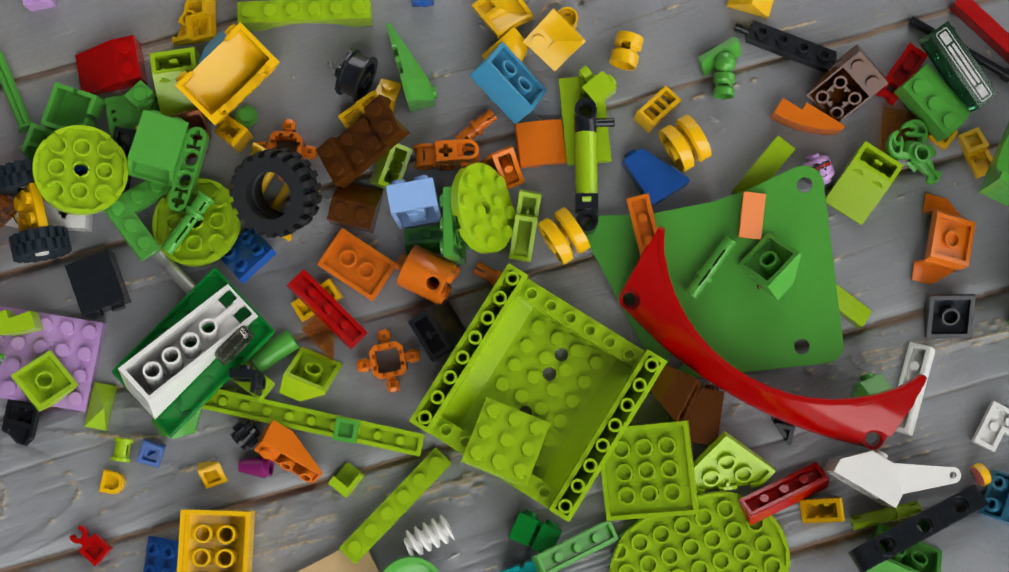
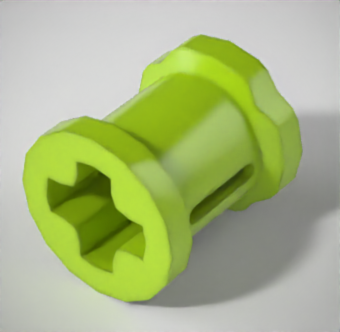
[110,437,134,463]

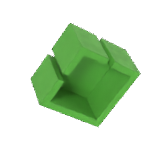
[40,82,105,131]

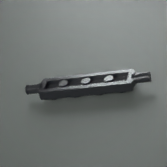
[734,20,837,73]

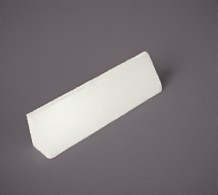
[895,342,935,436]

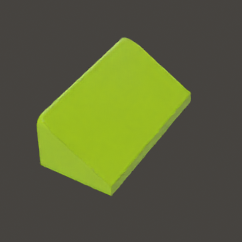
[836,284,872,329]

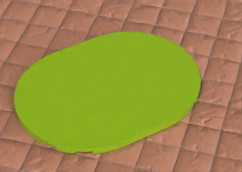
[609,491,790,572]

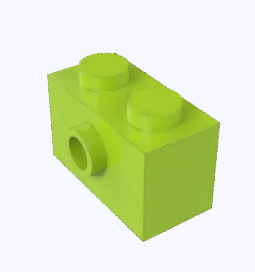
[369,143,413,190]

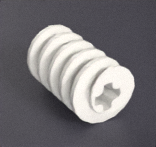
[404,515,455,556]

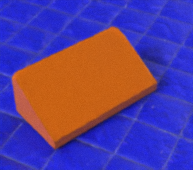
[738,191,766,240]

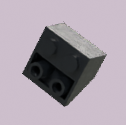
[408,301,466,362]

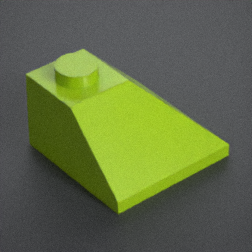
[279,347,343,401]

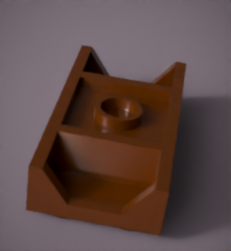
[316,95,410,188]

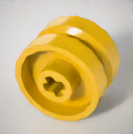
[658,114,712,173]
[537,207,591,265]

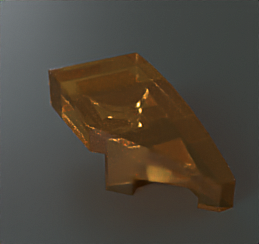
[302,316,334,360]

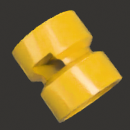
[609,31,644,71]

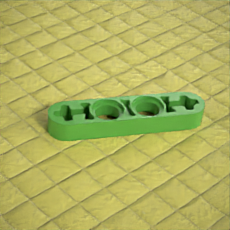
[168,127,209,213]

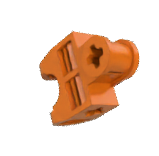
[413,139,480,171]

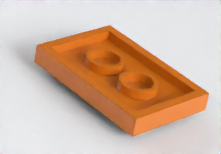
[317,228,396,302]

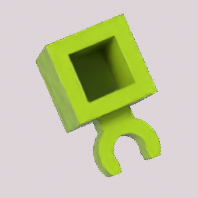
[578,65,617,107]

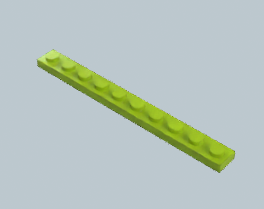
[201,389,425,457]

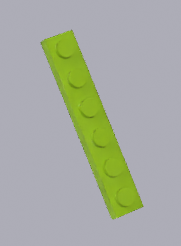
[339,447,452,565]

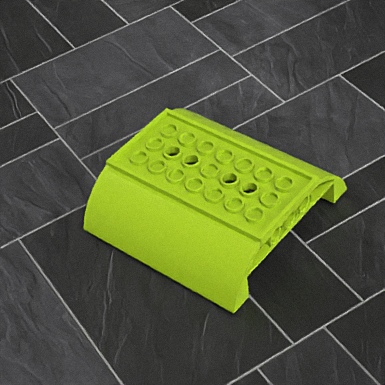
[409,263,668,522]

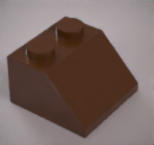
[327,183,384,233]

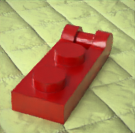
[875,43,928,106]

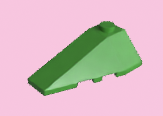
[386,23,438,113]

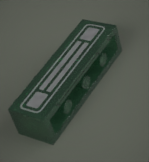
[918,21,998,112]

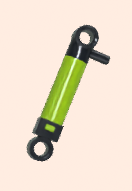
[574,98,615,235]

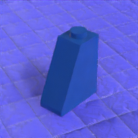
[621,148,690,207]

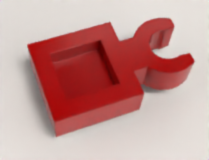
[70,525,113,566]

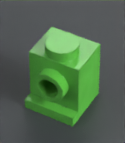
[125,80,159,114]

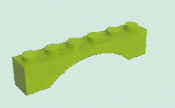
[237,0,373,31]

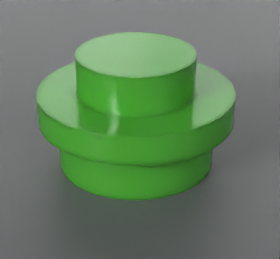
[235,105,258,128]

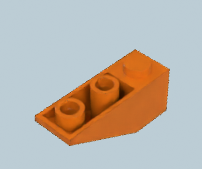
[254,420,323,484]

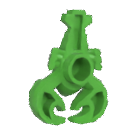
[885,119,942,185]

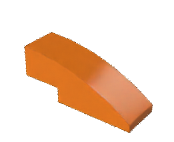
[770,98,845,135]

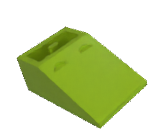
[150,47,207,119]
[826,141,904,225]

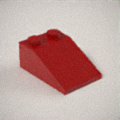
[75,35,148,95]

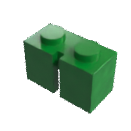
[508,509,562,552]

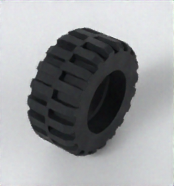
[229,147,322,238]

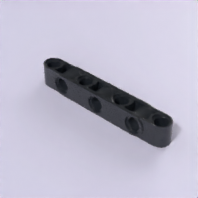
[848,484,988,572]

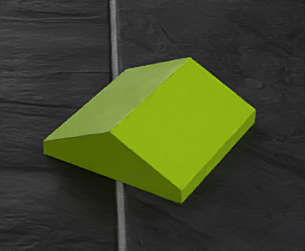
[11,350,78,412]

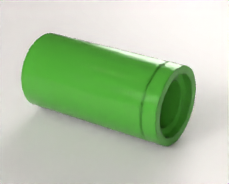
[251,329,300,373]

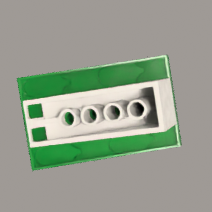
[111,267,275,438]

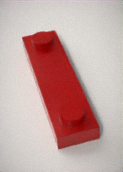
[287,269,368,350]

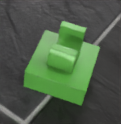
[332,417,360,444]

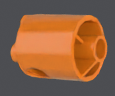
[395,244,461,305]

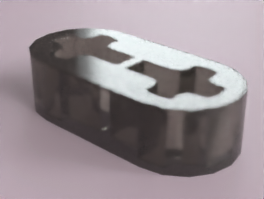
[215,325,255,365]

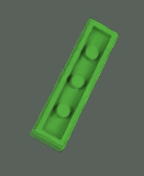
[531,520,619,572]

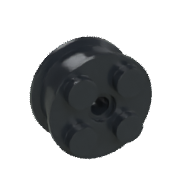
[334,49,378,102]

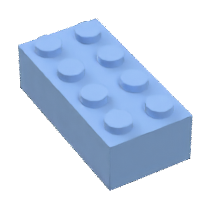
[386,175,442,229]

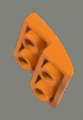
[514,119,567,168]

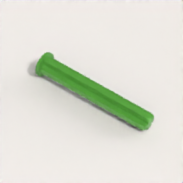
[0,51,31,133]

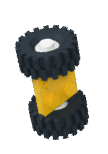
[0,158,72,263]

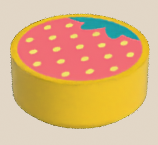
[969,463,991,487]

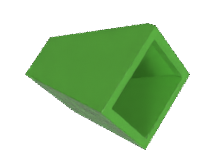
[127,110,189,187]

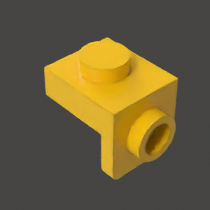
[375,78,402,114]

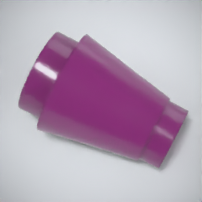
[238,456,274,478]

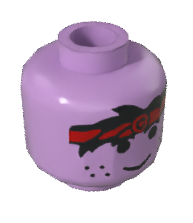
[802,153,835,185]

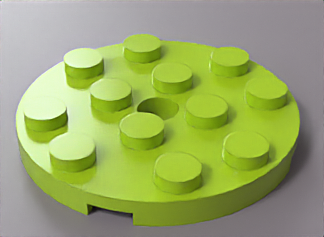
[32,125,128,215]
[451,163,516,254]
[152,178,241,267]

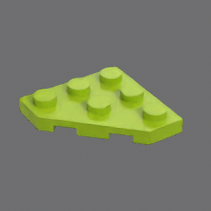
[693,431,776,494]

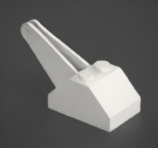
[823,449,961,508]

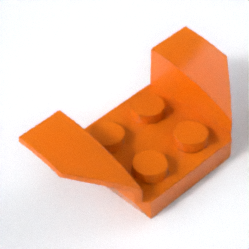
[911,193,976,285]

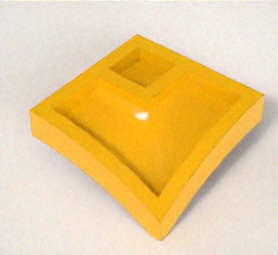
[471,0,534,39]
[523,8,586,71]

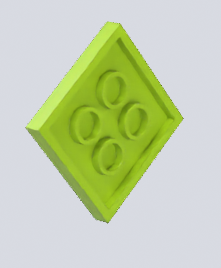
[461,397,550,488]

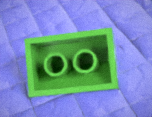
[894,62,972,142]
[866,524,942,572]

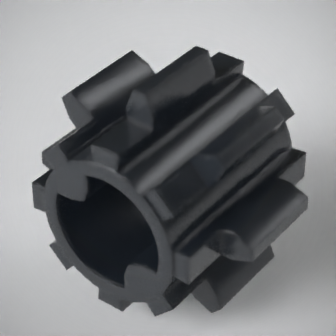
[230,419,261,450]

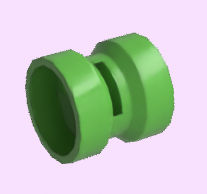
[712,72,736,99]

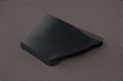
[1,399,41,446]

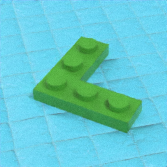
[104,180,171,262]

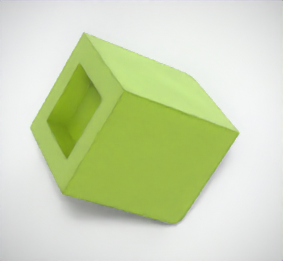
[328,462,366,498]

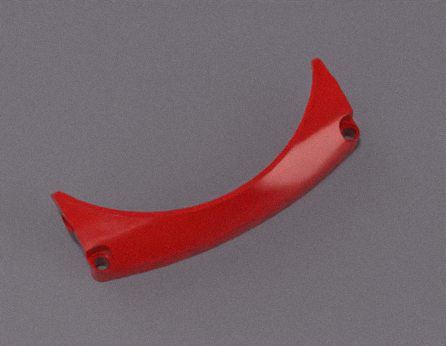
[619,226,927,450]

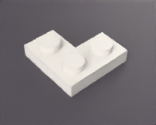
[971,401,1009,452]

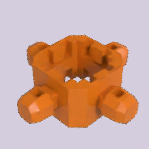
[257,119,318,182]
[356,329,421,393]

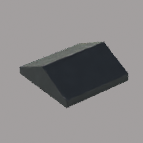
[924,294,976,339]

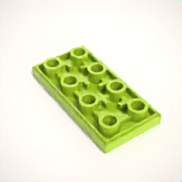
[558,75,612,166]

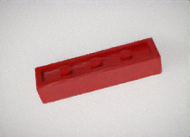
[949,0,1009,64]
[738,462,830,525]

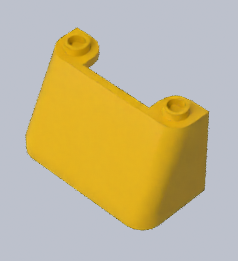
[175,22,279,126]

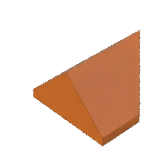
[479,145,525,189]

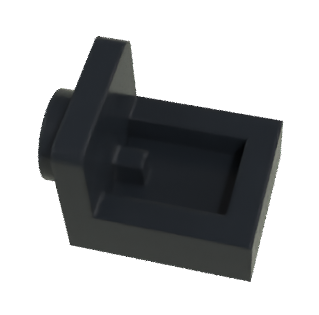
[229,365,266,396]

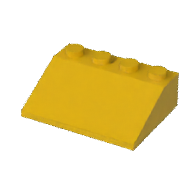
[177,509,256,572]

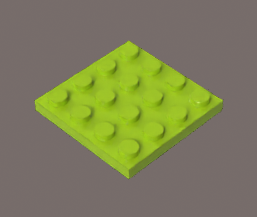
[601,420,699,521]

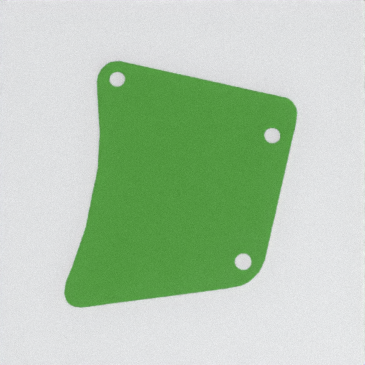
[584,166,844,378]

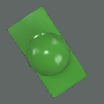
[697,36,742,77]

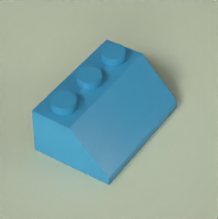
[469,42,547,124]

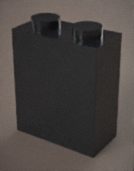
[65,250,131,320]

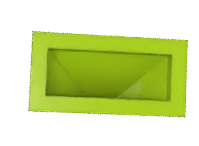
[84,382,117,431]

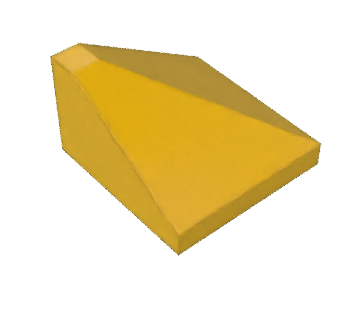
[197,461,228,489]

